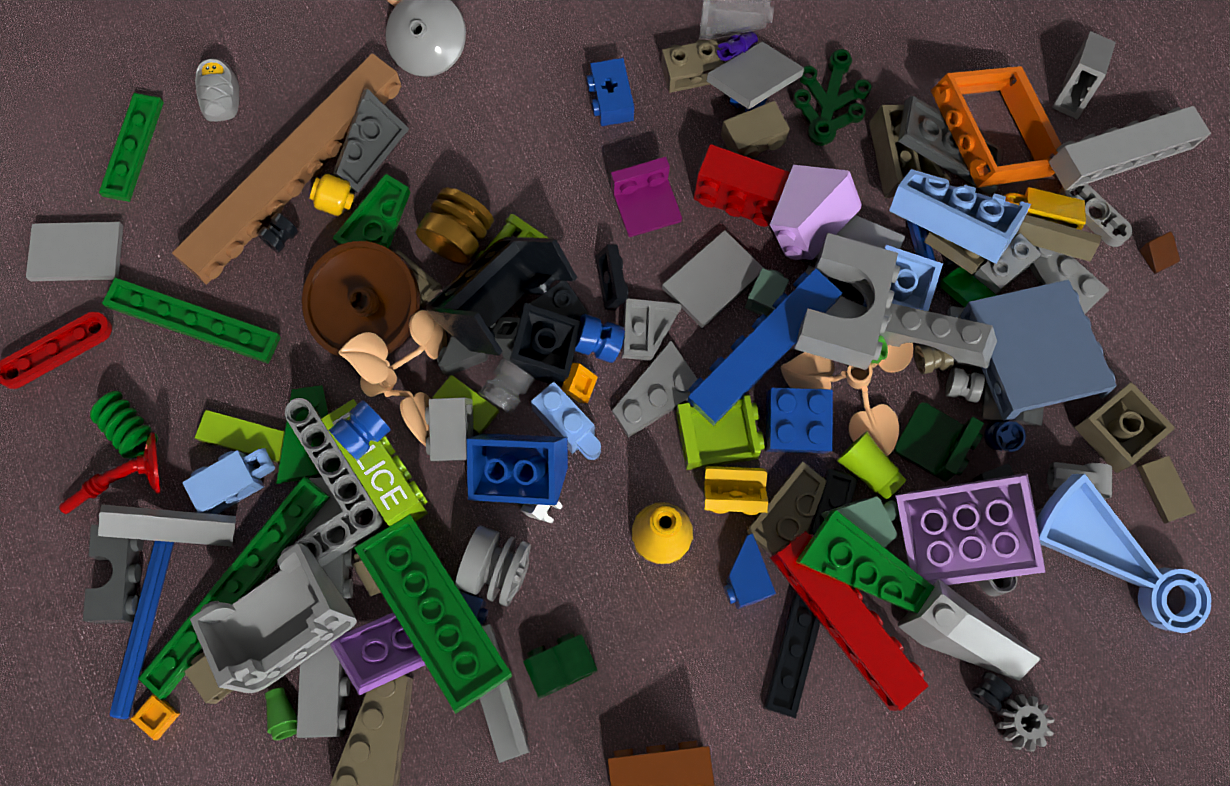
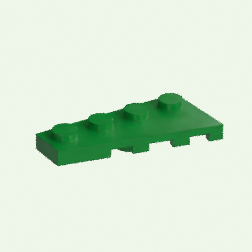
[796,510,935,613]

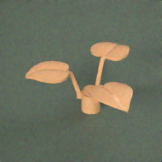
[338,310,447,447]
[781,343,914,457]

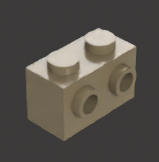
[661,39,724,93]
[721,101,790,159]

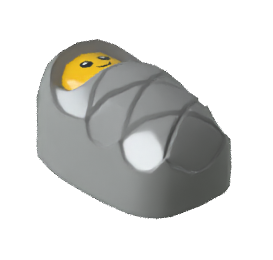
[195,58,239,122]

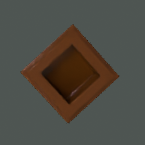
[1139,231,1180,274]

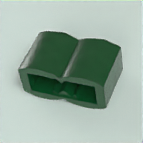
[523,632,598,699]

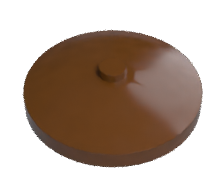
[302,241,420,358]

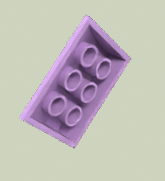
[896,473,1045,585]

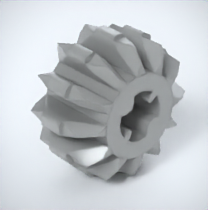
[996,694,1055,751]

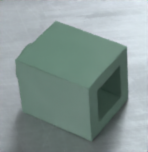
[745,268,789,317]

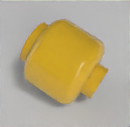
[309,174,355,216]

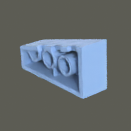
[889,169,1031,264]

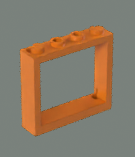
[930,66,1062,188]

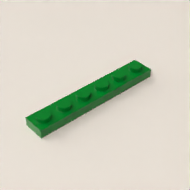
[102,278,281,364]

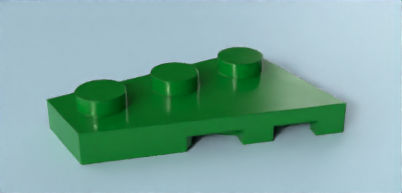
[332,174,411,248]
[276,385,339,484]

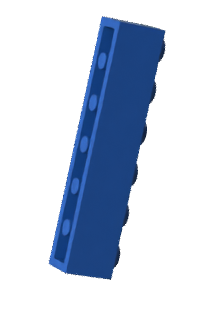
[688,269,842,426]

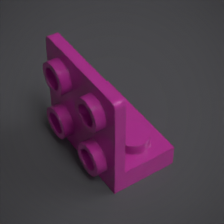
[611,157,682,237]

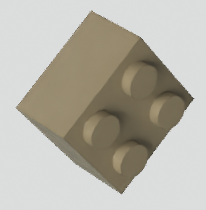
[1074,382,1175,474]

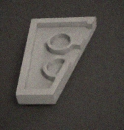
[612,341,697,438]

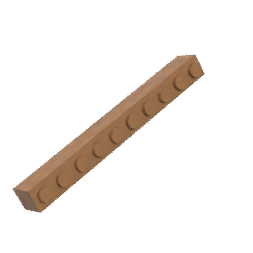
[172,53,402,285]

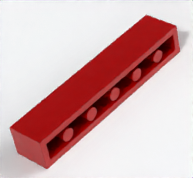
[769,531,929,711]

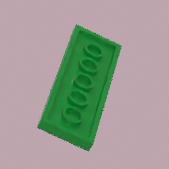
[354,515,512,714]

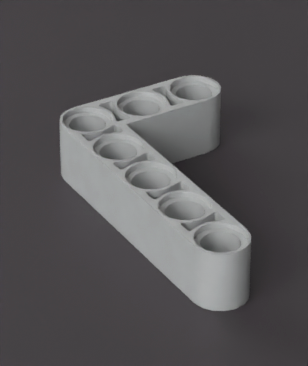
[284,398,383,567]

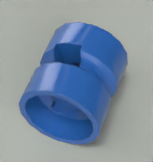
[575,314,625,363]
[328,400,391,461]

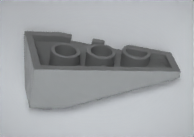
[897,579,1041,681]

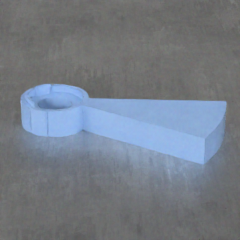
[1036,474,1211,633]

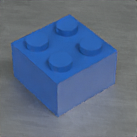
[765,388,833,454]

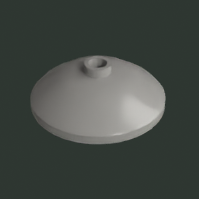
[386,0,466,77]

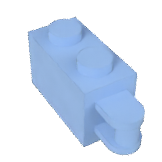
[531,382,601,460]
[182,448,276,514]

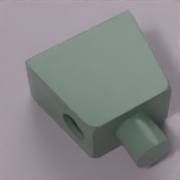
[821,496,900,547]

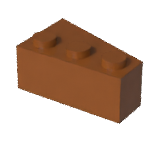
[607,740,715,786]

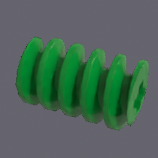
[90,391,158,459]

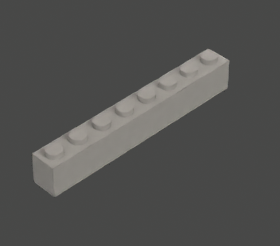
[297,478,356,738]

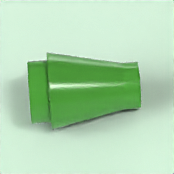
[265,688,298,740]

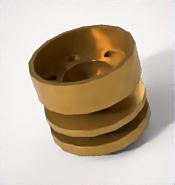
[415,187,494,264]

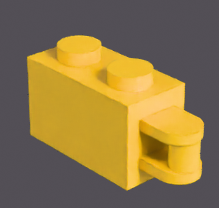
[1004,187,1086,230]

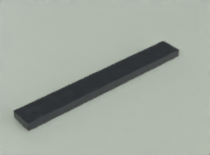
[763,468,858,718]

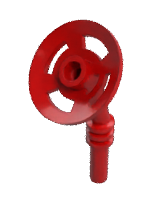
[59,432,161,514]

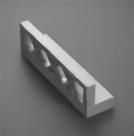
[480,624,531,763]

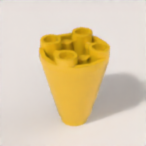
[632,503,693,564]

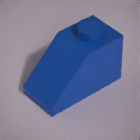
[724,534,776,609]

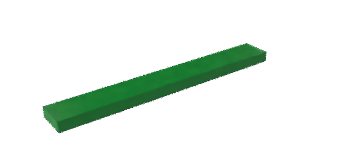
[138,476,330,700]

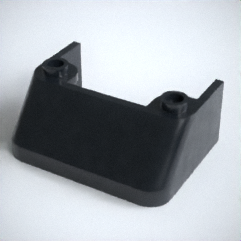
[426,237,578,356]

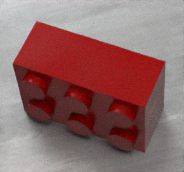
[694,144,790,227]

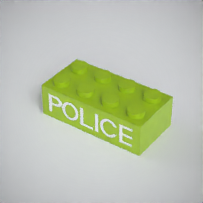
[321,399,428,526]

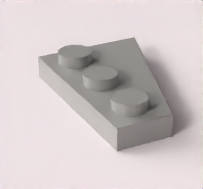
[1029,245,1109,314]

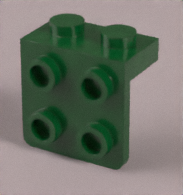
[894,402,984,482]

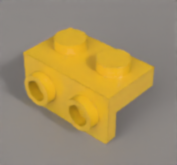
[704,466,768,515]

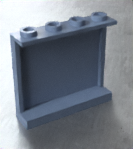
[960,280,1117,422]

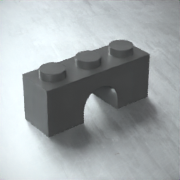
[83,525,144,624]

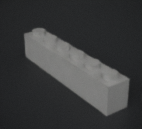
[1049,106,1211,191]

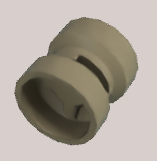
[914,344,954,374]

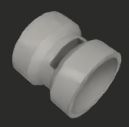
[945,367,985,403]

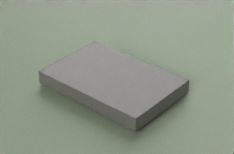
[706,42,804,109]
[26,222,123,281]
[662,230,765,328]

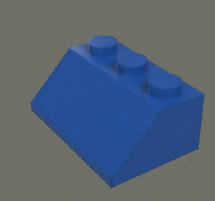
[467,433,568,505]

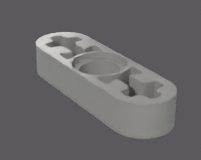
[1059,184,1132,247]

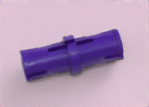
[717,31,758,61]

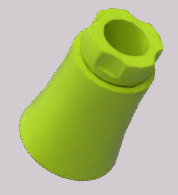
[836,431,906,500]

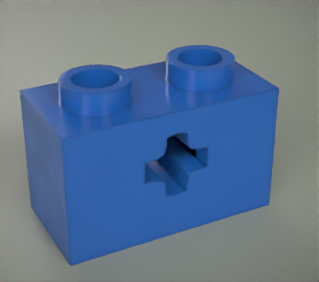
[586,58,634,126]

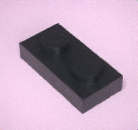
[595,244,628,310]

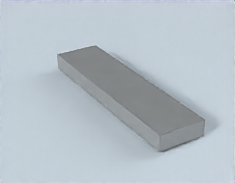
[98,504,236,547]

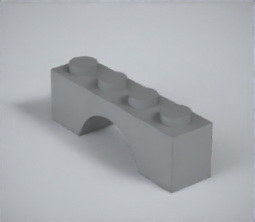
[879,303,997,368]

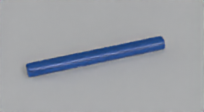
[109,541,174,719]

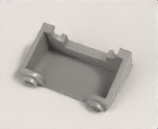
[190,543,357,693]

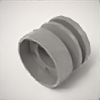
[456,525,531,607]

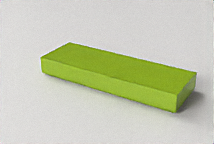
[195,410,285,463]

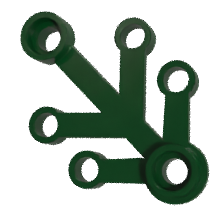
[793,49,871,146]

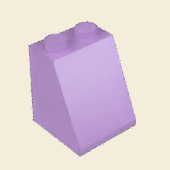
[770,165,862,260]

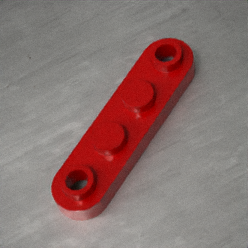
[0,312,112,389]

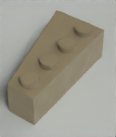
[330,675,413,786]

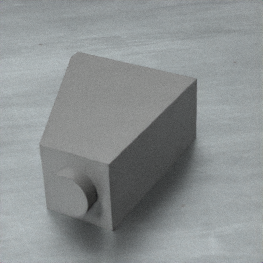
[1052,31,1116,119]

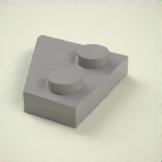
[622,298,682,361]

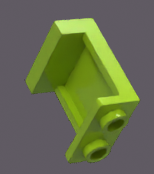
[676,394,764,470]

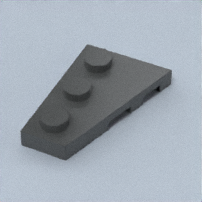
[333,89,409,193]

